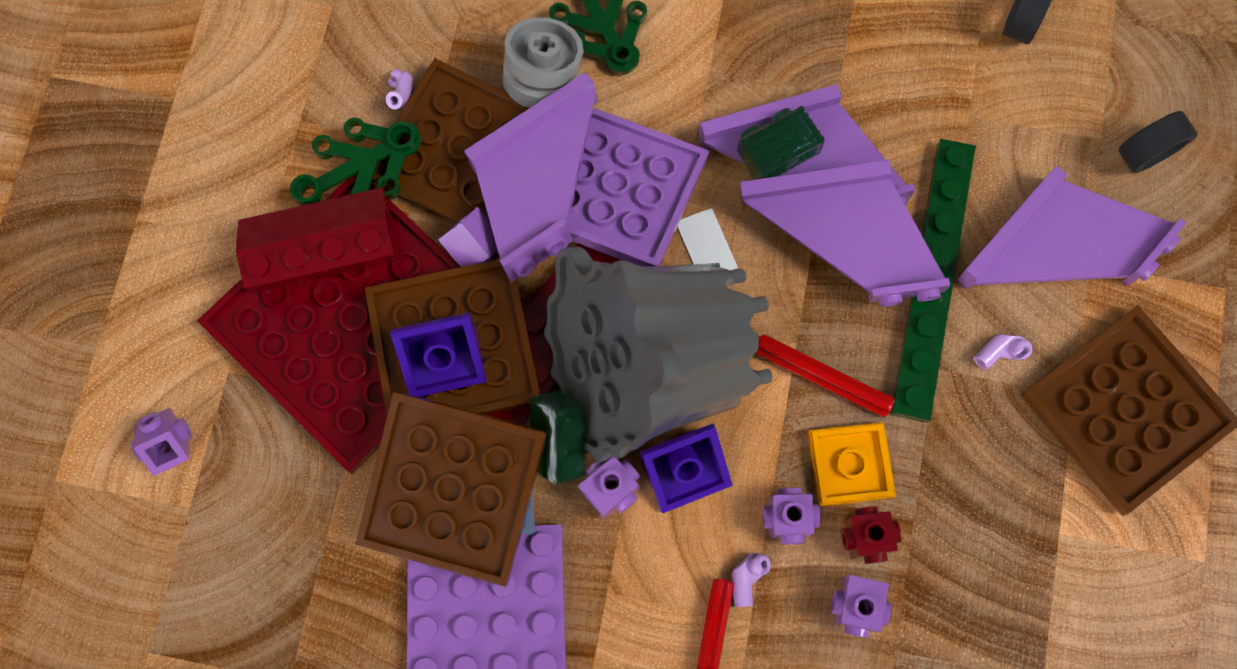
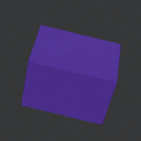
[391,313,487,397]
[640,423,733,514]

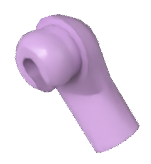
[386,69,413,109]
[973,334,1033,370]
[731,553,771,607]

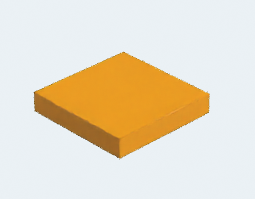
[807,422,896,507]

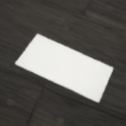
[677,208,738,270]

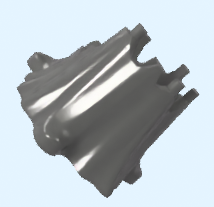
[544,246,773,463]

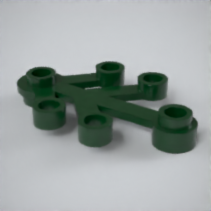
[549,0,647,75]
[290,117,422,206]

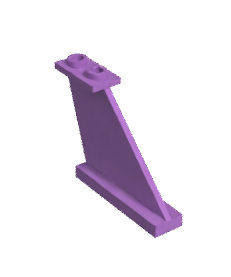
[464,72,598,282]
[698,84,915,206]
[740,159,950,307]
[956,166,1186,290]

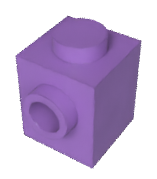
[438,207,499,267]

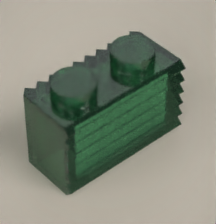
[737,106,825,180]
[530,391,586,484]

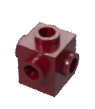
[841,506,901,564]

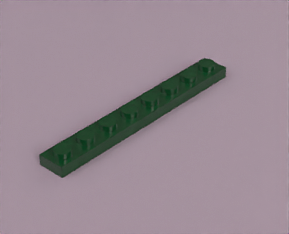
[890,139,976,423]

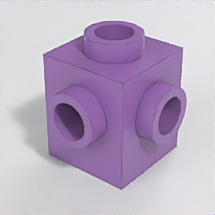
[131,408,192,476]
[578,456,640,519]
[762,488,820,545]
[831,575,892,638]

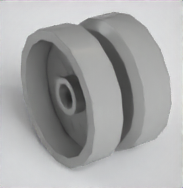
[502,17,584,108]

